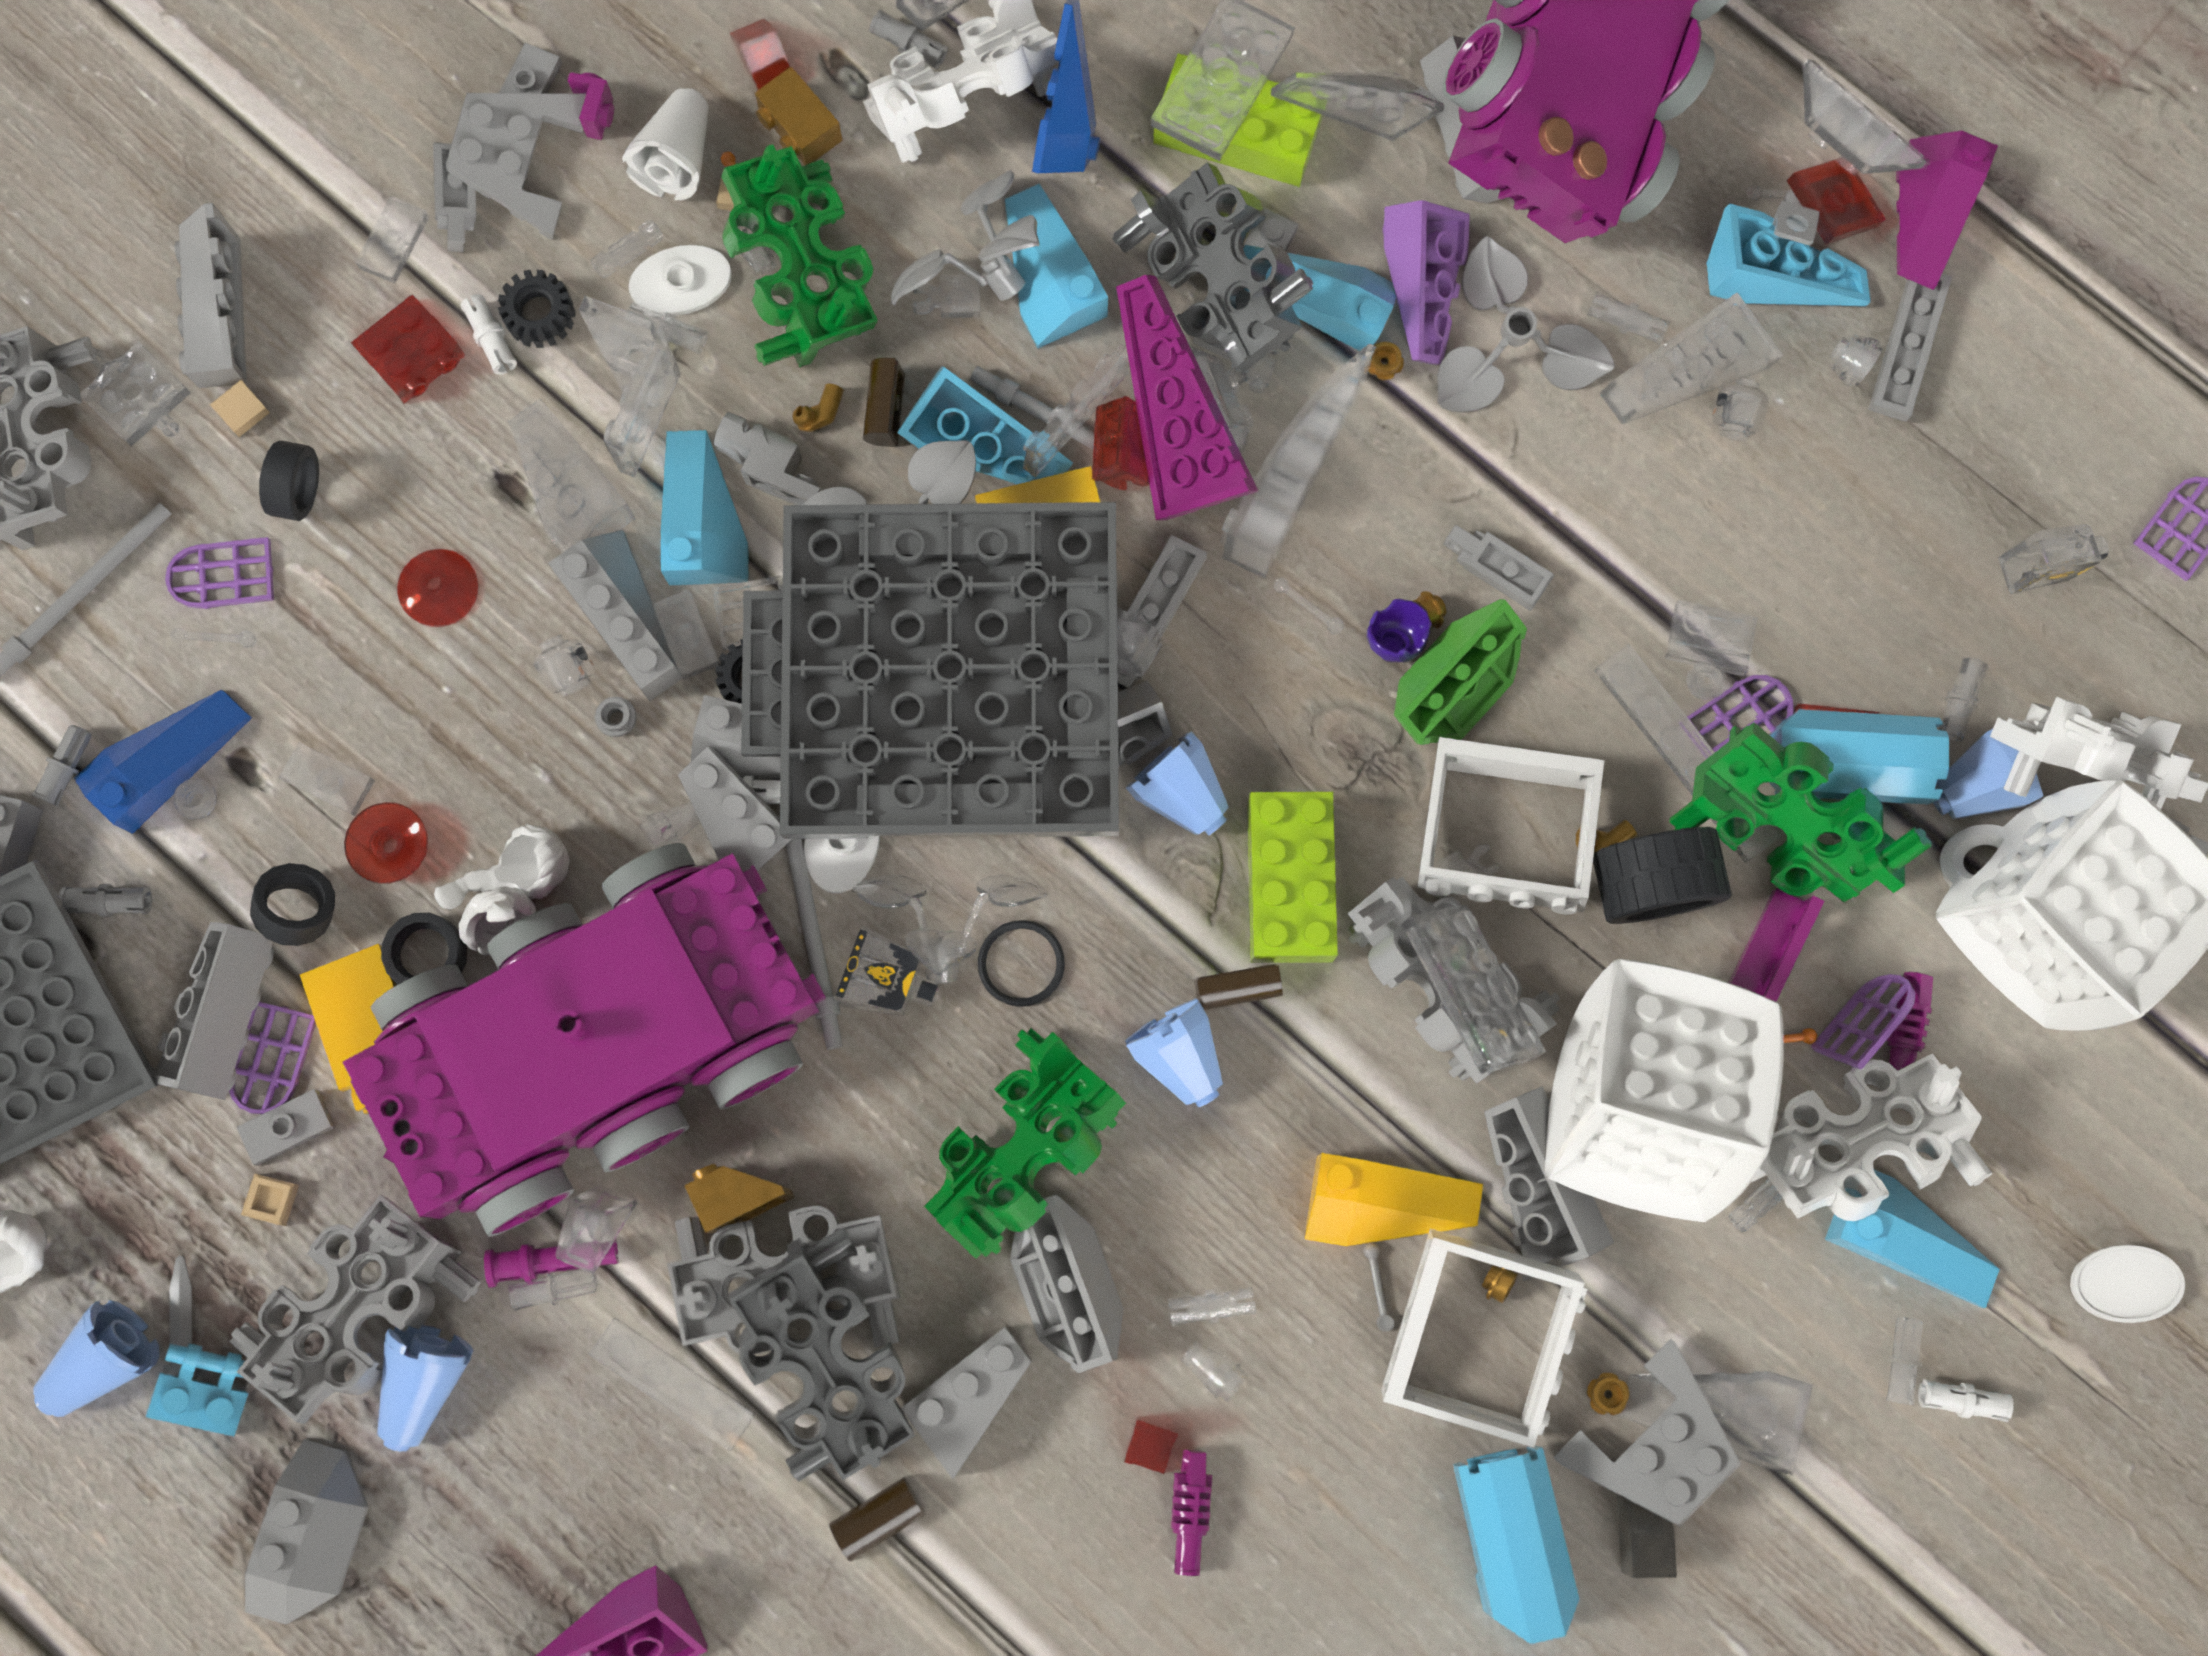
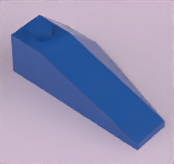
[1032,0,1100,174]
[74,689,252,834]

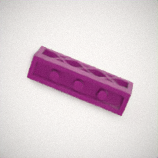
[1728,888,1825,1002]

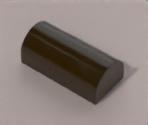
[863,358,905,447]
[1194,964,1283,1010]
[829,1476,926,1562]

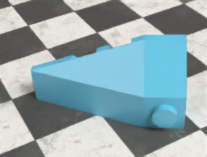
[1707,203,1871,306]
[1243,244,1396,354]
[661,430,749,586]

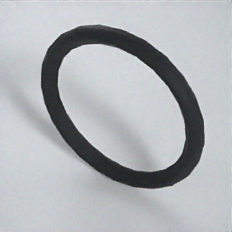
[978,920,1065,1007]

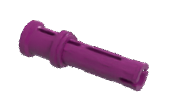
[484,1237,619,1288]

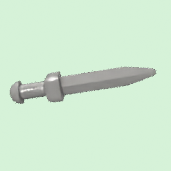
[163,1256,200,1380]

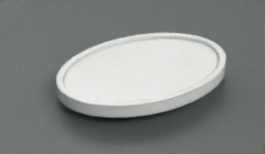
[629,245,732,316]
[804,836,880,893]
[2070,1245,2185,1323]

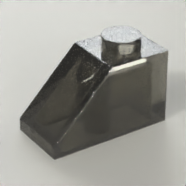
[1618,1494,1677,1578]

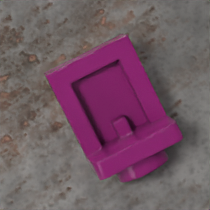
[567,72,614,140]

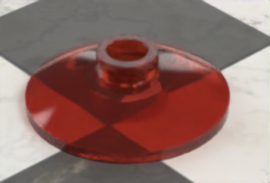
[397,549,479,627]
[344,802,428,884]

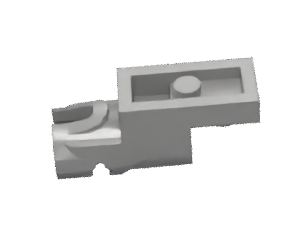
[714,412,821,505]

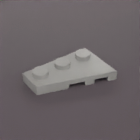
[678,745,791,872]

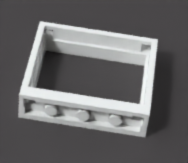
[1417,737,1604,915]
[1381,1228,1587,1448]

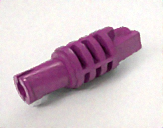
[1886,972,1933,1071]
[1170,1450,1212,1576]

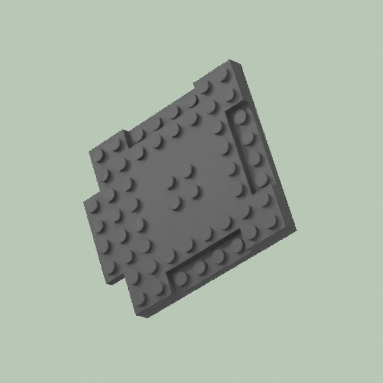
[741,502,1119,839]

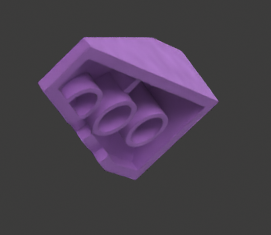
[1383,200,1469,365]

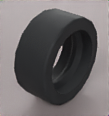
[259,440,319,521]
[250,863,335,946]
[381,912,467,985]

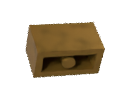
[755,66,843,165]

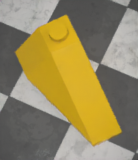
[1304,1153,1483,1246]

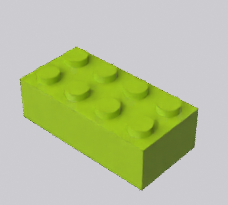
[1153,53,1326,187]
[1247,792,1338,963]

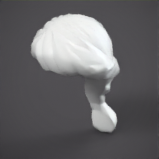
[434,823,570,910]
[459,886,536,955]
[0,1210,47,1293]

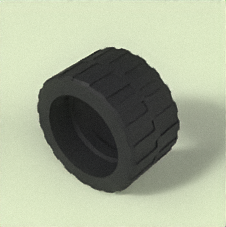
[1593,826,1732,924]

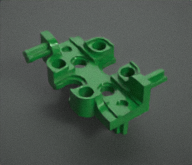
[721,145,878,367]
[1669,722,1932,903]
[924,1028,1126,1259]

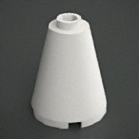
[622,88,709,200]

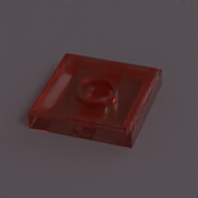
[1786,156,1886,245]

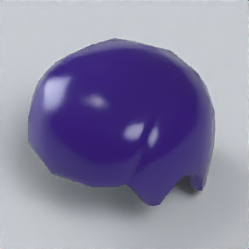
[1366,599,1432,663]

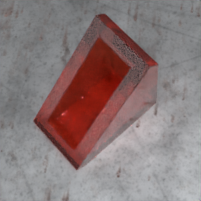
[730,18,790,91]

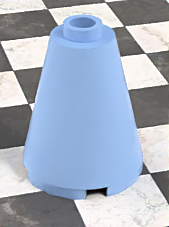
[33,1300,160,1417]
[377,1325,473,1452]

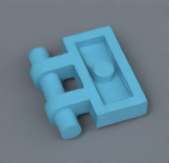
[145,1343,248,1437]

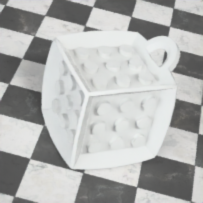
[1936,780,2208,1031]
[1545,959,1783,1222]

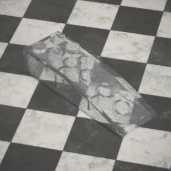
[1220,344,1376,579]

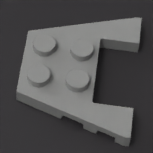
[446,93,586,240]
[1553,1339,1741,1527]

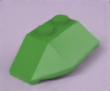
[1394,599,1527,745]

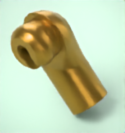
[792,383,844,432]
[1575,820,1638,853]

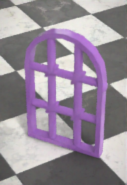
[2133,477,2208,581]
[165,537,274,609]
[1683,675,1794,757]
[1811,974,1916,1070]
[229,1002,316,1114]

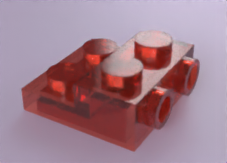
[350,294,465,404]

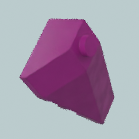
[1896,130,1998,290]
[536,1565,708,1656]

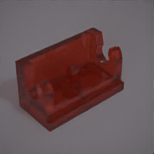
[1092,396,1150,490]

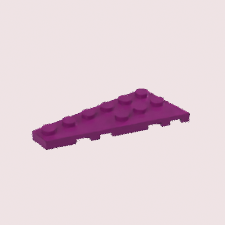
[1116,274,1259,521]

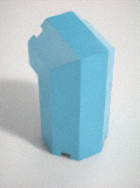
[1765,709,1949,805]
[1453,1446,1580,1644]

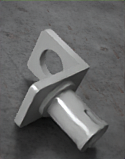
[1772,189,1820,245]

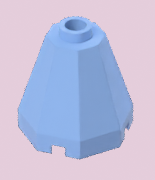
[1933,729,2044,820]
[1126,731,1229,836]
[1125,998,1223,1107]

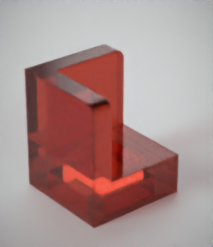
[1123,1418,1179,1474]

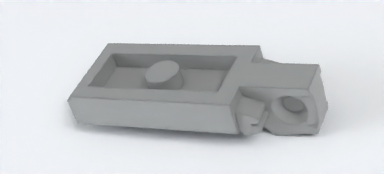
[433,142,476,252]
[1443,525,1555,611]

